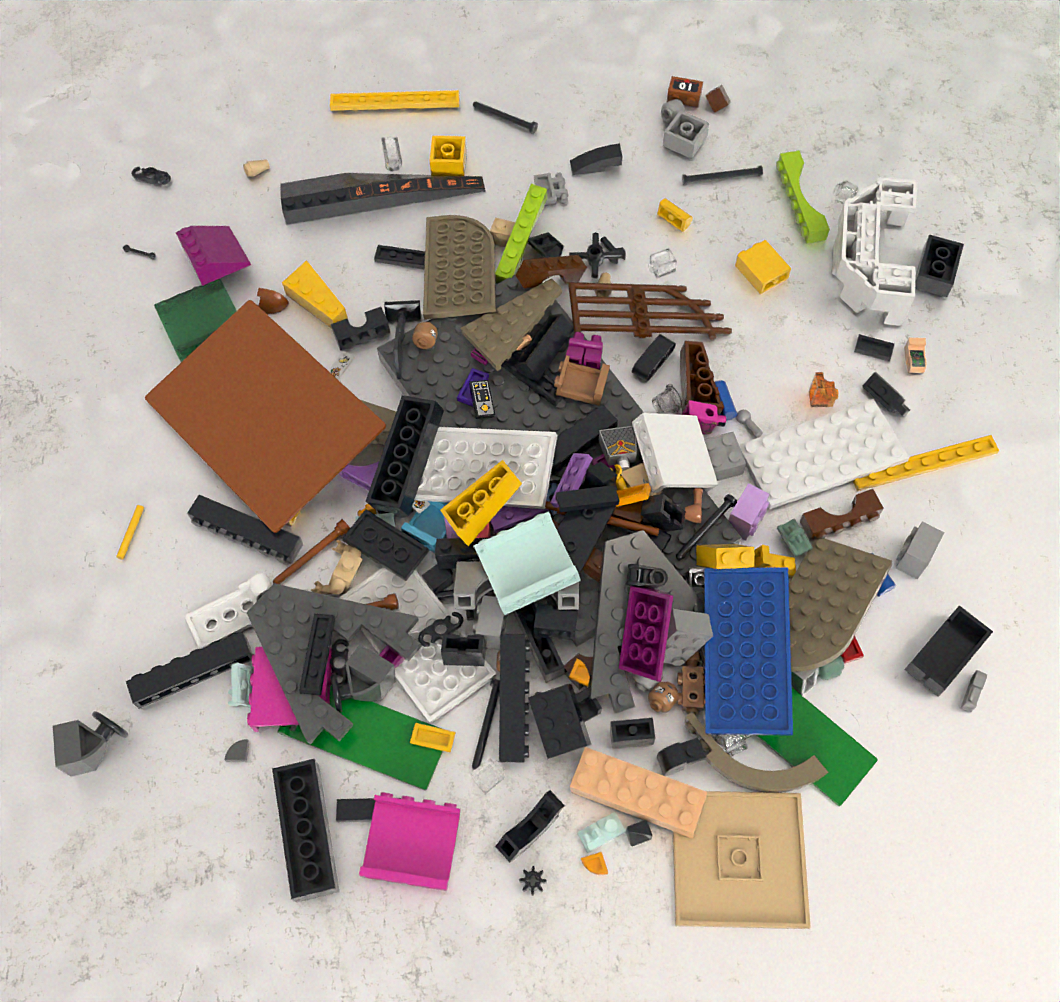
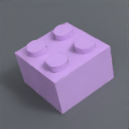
[728,483,770,541]

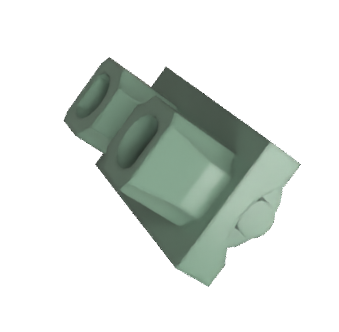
[777,518,813,557]

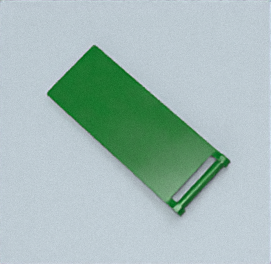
[277,686,443,790]
[756,687,878,806]

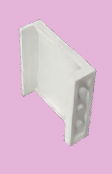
[632,413,718,493]

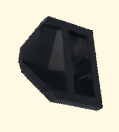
[527,232,564,258]

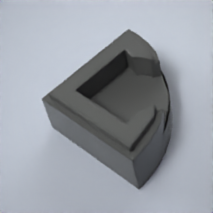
[224,739,249,762]

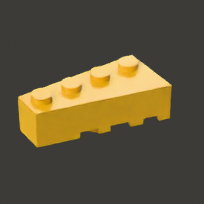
[282,260,348,328]
[440,460,522,546]

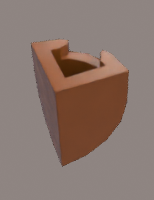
[257,288,289,314]

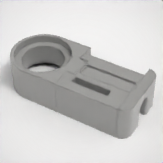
[961,670,987,712]

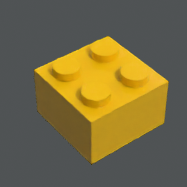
[429,136,467,176]

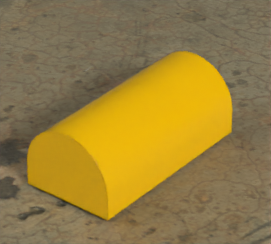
[657,198,693,232]

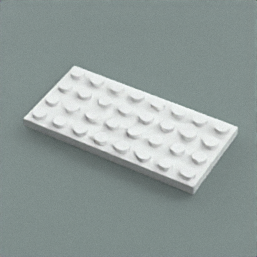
[739,399,909,509]
[415,427,557,509]
[340,567,496,724]

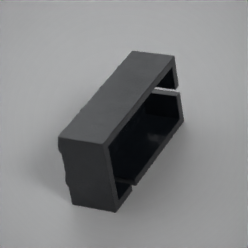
[904,605,994,697]

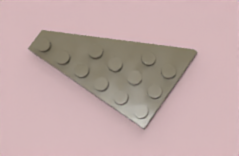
[460,278,562,371]

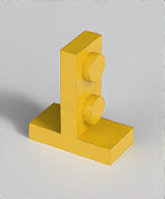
[749,545,796,579]

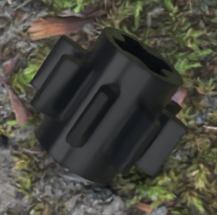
[519,866,547,896]

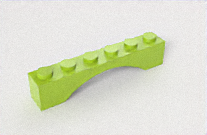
[776,150,830,244]
[495,184,547,284]

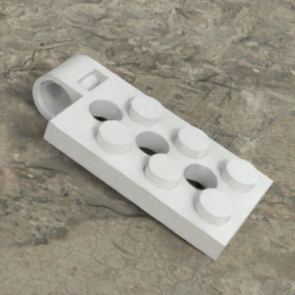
[185,573,272,649]

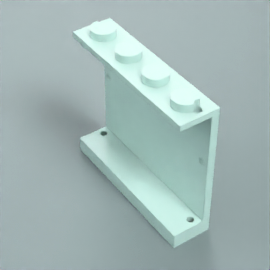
[474,512,581,615]

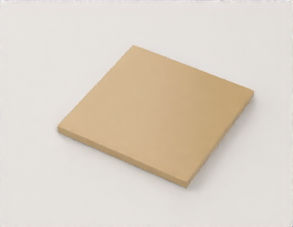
[673,791,811,929]

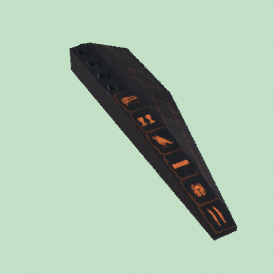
[280,173,485,225]

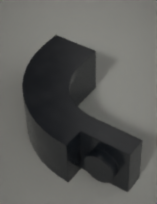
[495,790,565,863]

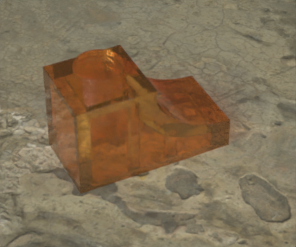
[808,372,839,407]

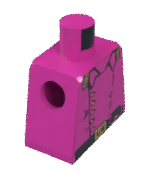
[681,400,726,435]

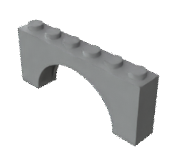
[454,562,579,610]

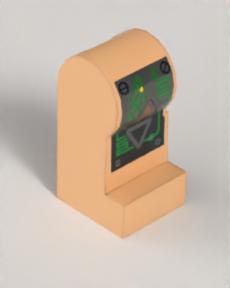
[904,338,926,373]

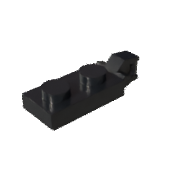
[863,372,910,416]

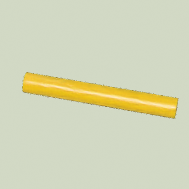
[116,505,144,560]

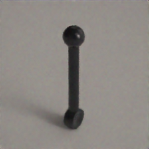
[123,245,156,259]

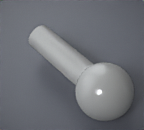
[736,409,763,437]

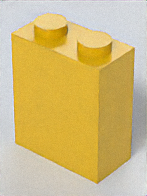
[735,240,791,294]
[696,544,755,569]

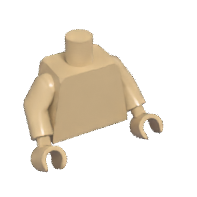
[311,540,363,595]

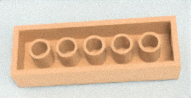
[570,747,707,839]

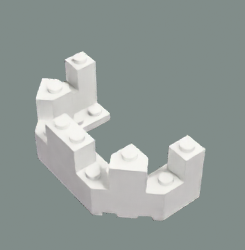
[832,177,917,326]

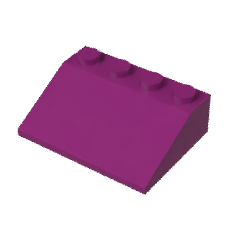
[175,226,251,286]
[619,586,673,682]

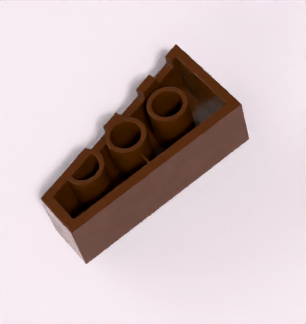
[680,341,724,415]

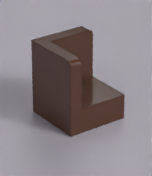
[705,85,731,112]

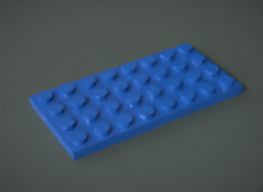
[704,567,793,736]

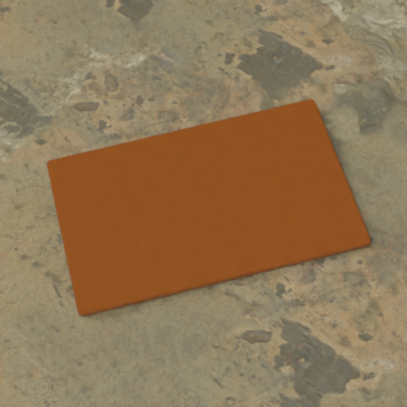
[145,300,386,533]

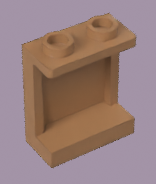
[554,355,610,406]

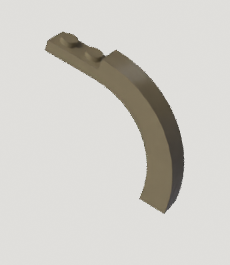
[684,712,828,793]

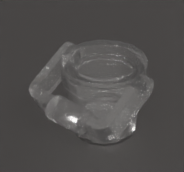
[652,384,682,415]
[713,735,752,756]

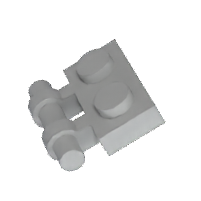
[534,173,568,205]

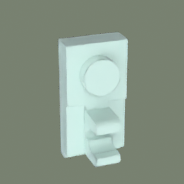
[228,663,252,707]
[577,812,626,853]

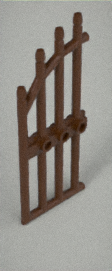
[568,282,732,340]

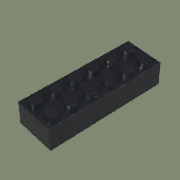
[365,395,444,516]
[272,759,340,903]

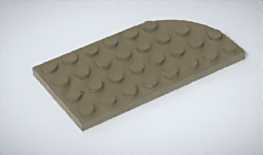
[423,215,496,320]
[789,538,892,672]

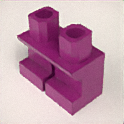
[565,332,603,370]

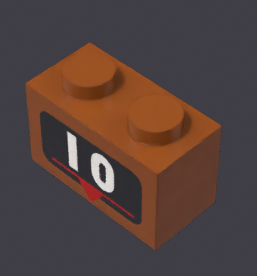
[667,76,704,107]

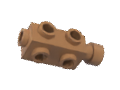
[677,651,705,715]

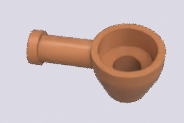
[685,488,703,523]

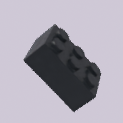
[915,235,964,297]
[528,684,591,759]

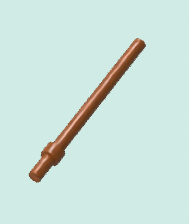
[545,501,660,536]

